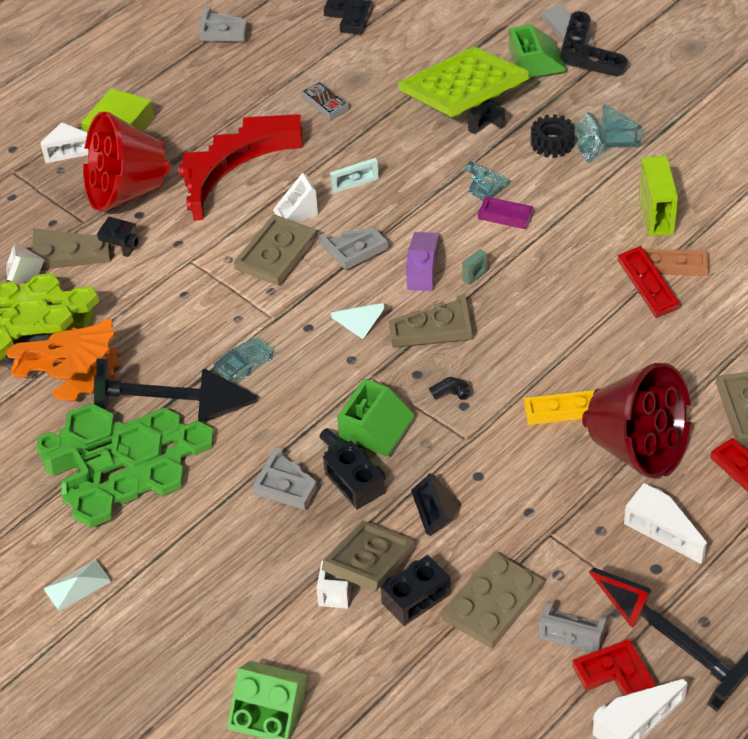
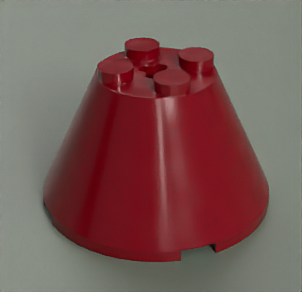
[582,363,691,479]

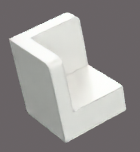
[316,561,352,609]

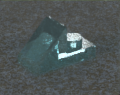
[465,161,511,201]

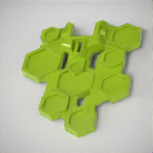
[0,273,100,361]

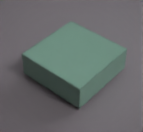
[462,249,487,285]

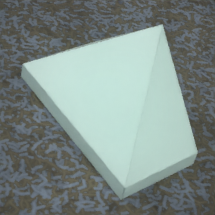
[330,158,379,194]
[329,303,384,339]
[44,560,111,611]

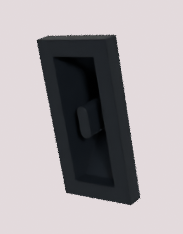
[411,473,462,536]

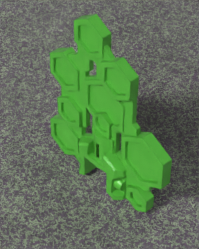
[36,403,213,528]

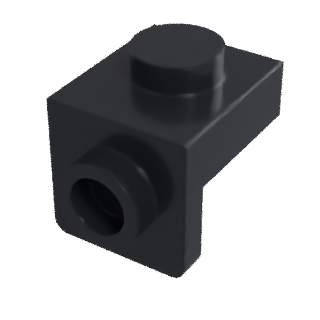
[468,99,505,135]
[97,216,140,257]

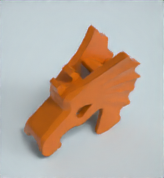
[6,319,121,402]

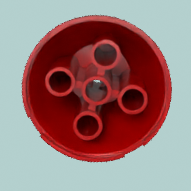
[83,112,170,212]

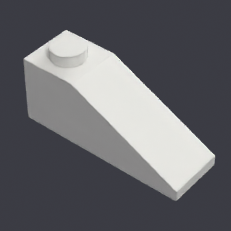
[624,483,707,564]
[593,679,688,739]

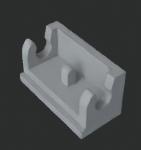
[539,601,608,653]

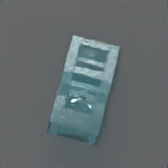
[574,112,606,163]
[213,337,274,382]

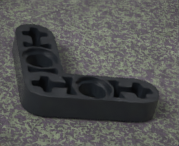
[560,11,628,76]

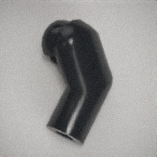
[428,377,471,400]
[319,428,345,455]

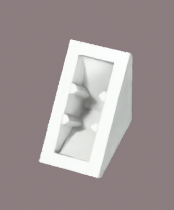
[41,122,89,163]
[273,173,318,223]
[6,243,44,282]

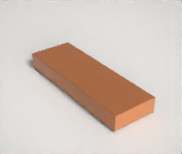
[629,249,708,276]

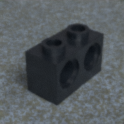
[323,440,386,510]
[380,554,451,626]

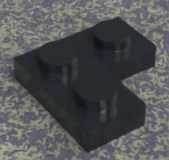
[323,0,373,35]

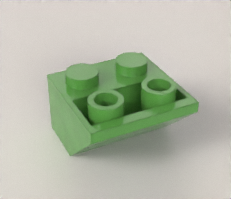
[509,24,566,78]
[337,378,414,457]
[227,661,308,739]

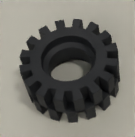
[531,114,575,158]

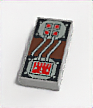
[301,81,349,120]

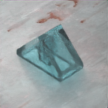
[601,104,642,148]

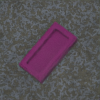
[478,196,534,229]

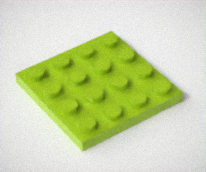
[398,46,529,117]

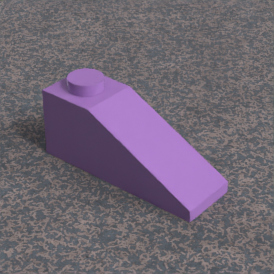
[406,232,440,291]

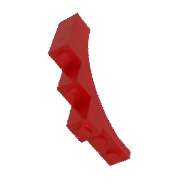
[179,114,302,221]

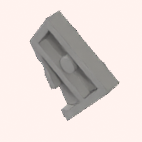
[199,7,247,42]
[318,227,388,270]
[252,447,317,510]

